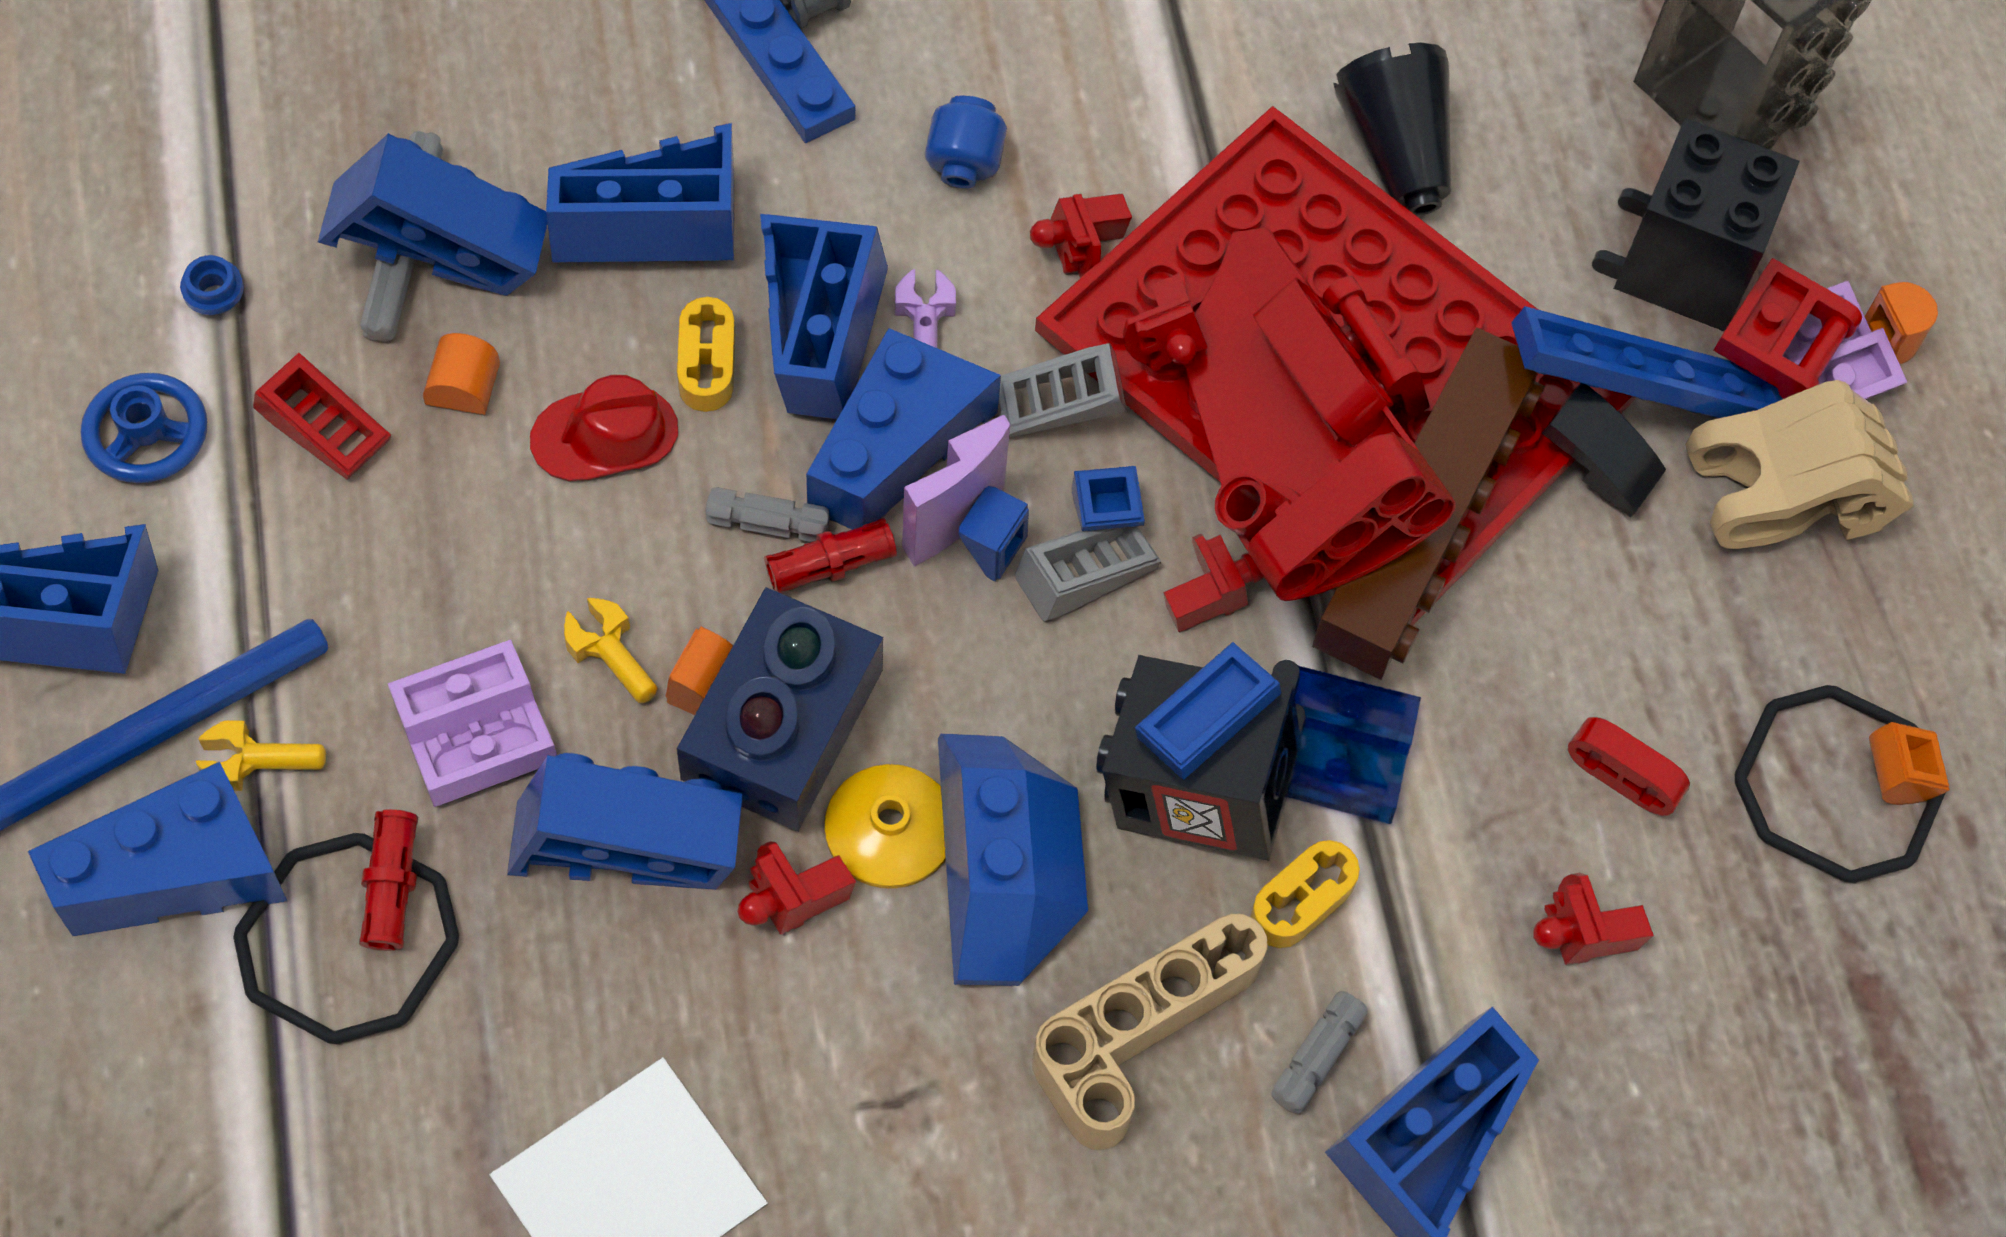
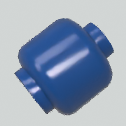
[925,95,1007,188]

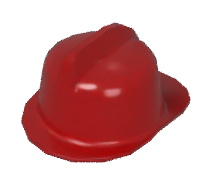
[530,375,678,481]

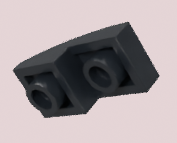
[1542,383,1666,518]

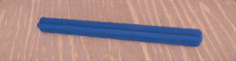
[0,619,328,831]

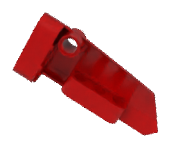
[1183,228,1456,601]

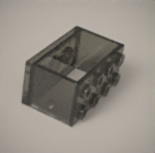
[1633,0,1871,150]

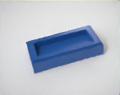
[1135,642,1281,780]

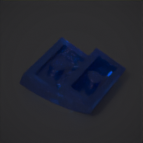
[1287,665,1421,824]

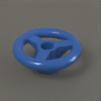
[80,373,207,483]

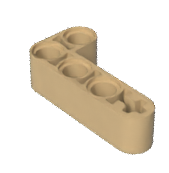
[1032,914,1267,1150]

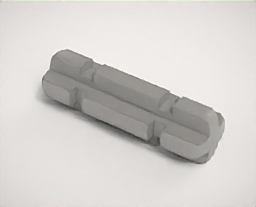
[706,487,830,542]
[1271,991,1368,1114]

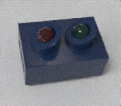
[677,587,883,832]

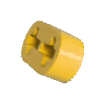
[677,297,735,412]
[1250,840,1360,948]

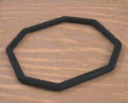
[1735,685,1945,883]
[233,833,459,1044]

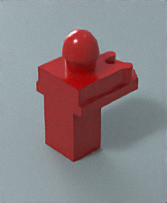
[1030,193,1132,277]
[1123,273,1208,371]
[1163,534,1264,633]
[737,841,856,935]
[1533,872,1654,965]

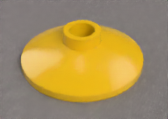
[825,764,946,889]

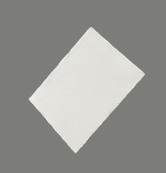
[489,1057,768,1237]

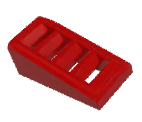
[253,353,391,480]

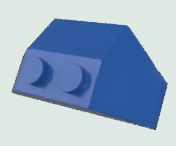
[938,733,1088,986]

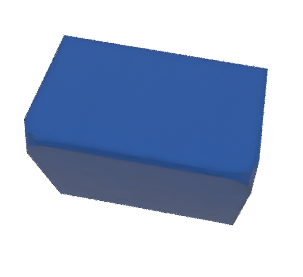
[1071,466,1145,531]
[959,486,1029,581]

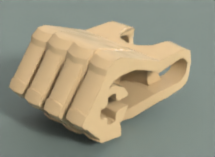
[1685,380,1913,549]

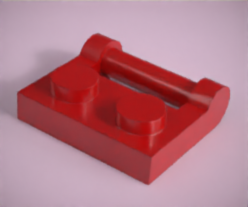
[1713,257,1862,399]
[1323,276,1430,420]

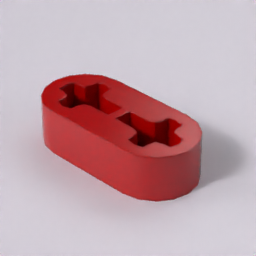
[1567,717,1690,816]

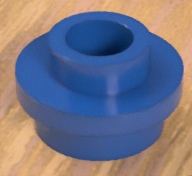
[180,255,244,315]

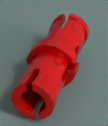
[764,518,897,594]
[359,809,419,951]

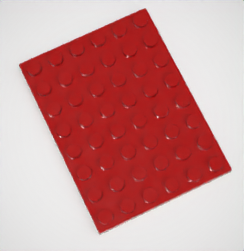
[1035,106,1636,626]

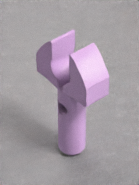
[895,269,956,348]

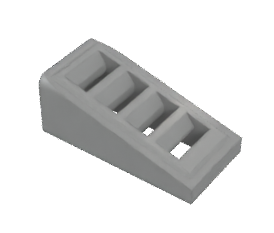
[999,343,1127,438]
[1015,526,1161,621]

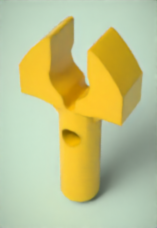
[564,598,658,704]
[195,720,326,791]

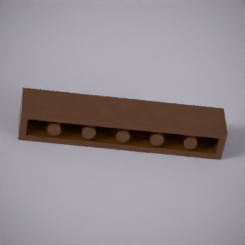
[1312,327,1545,680]

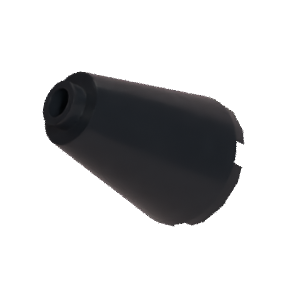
[1333,42,1451,216]

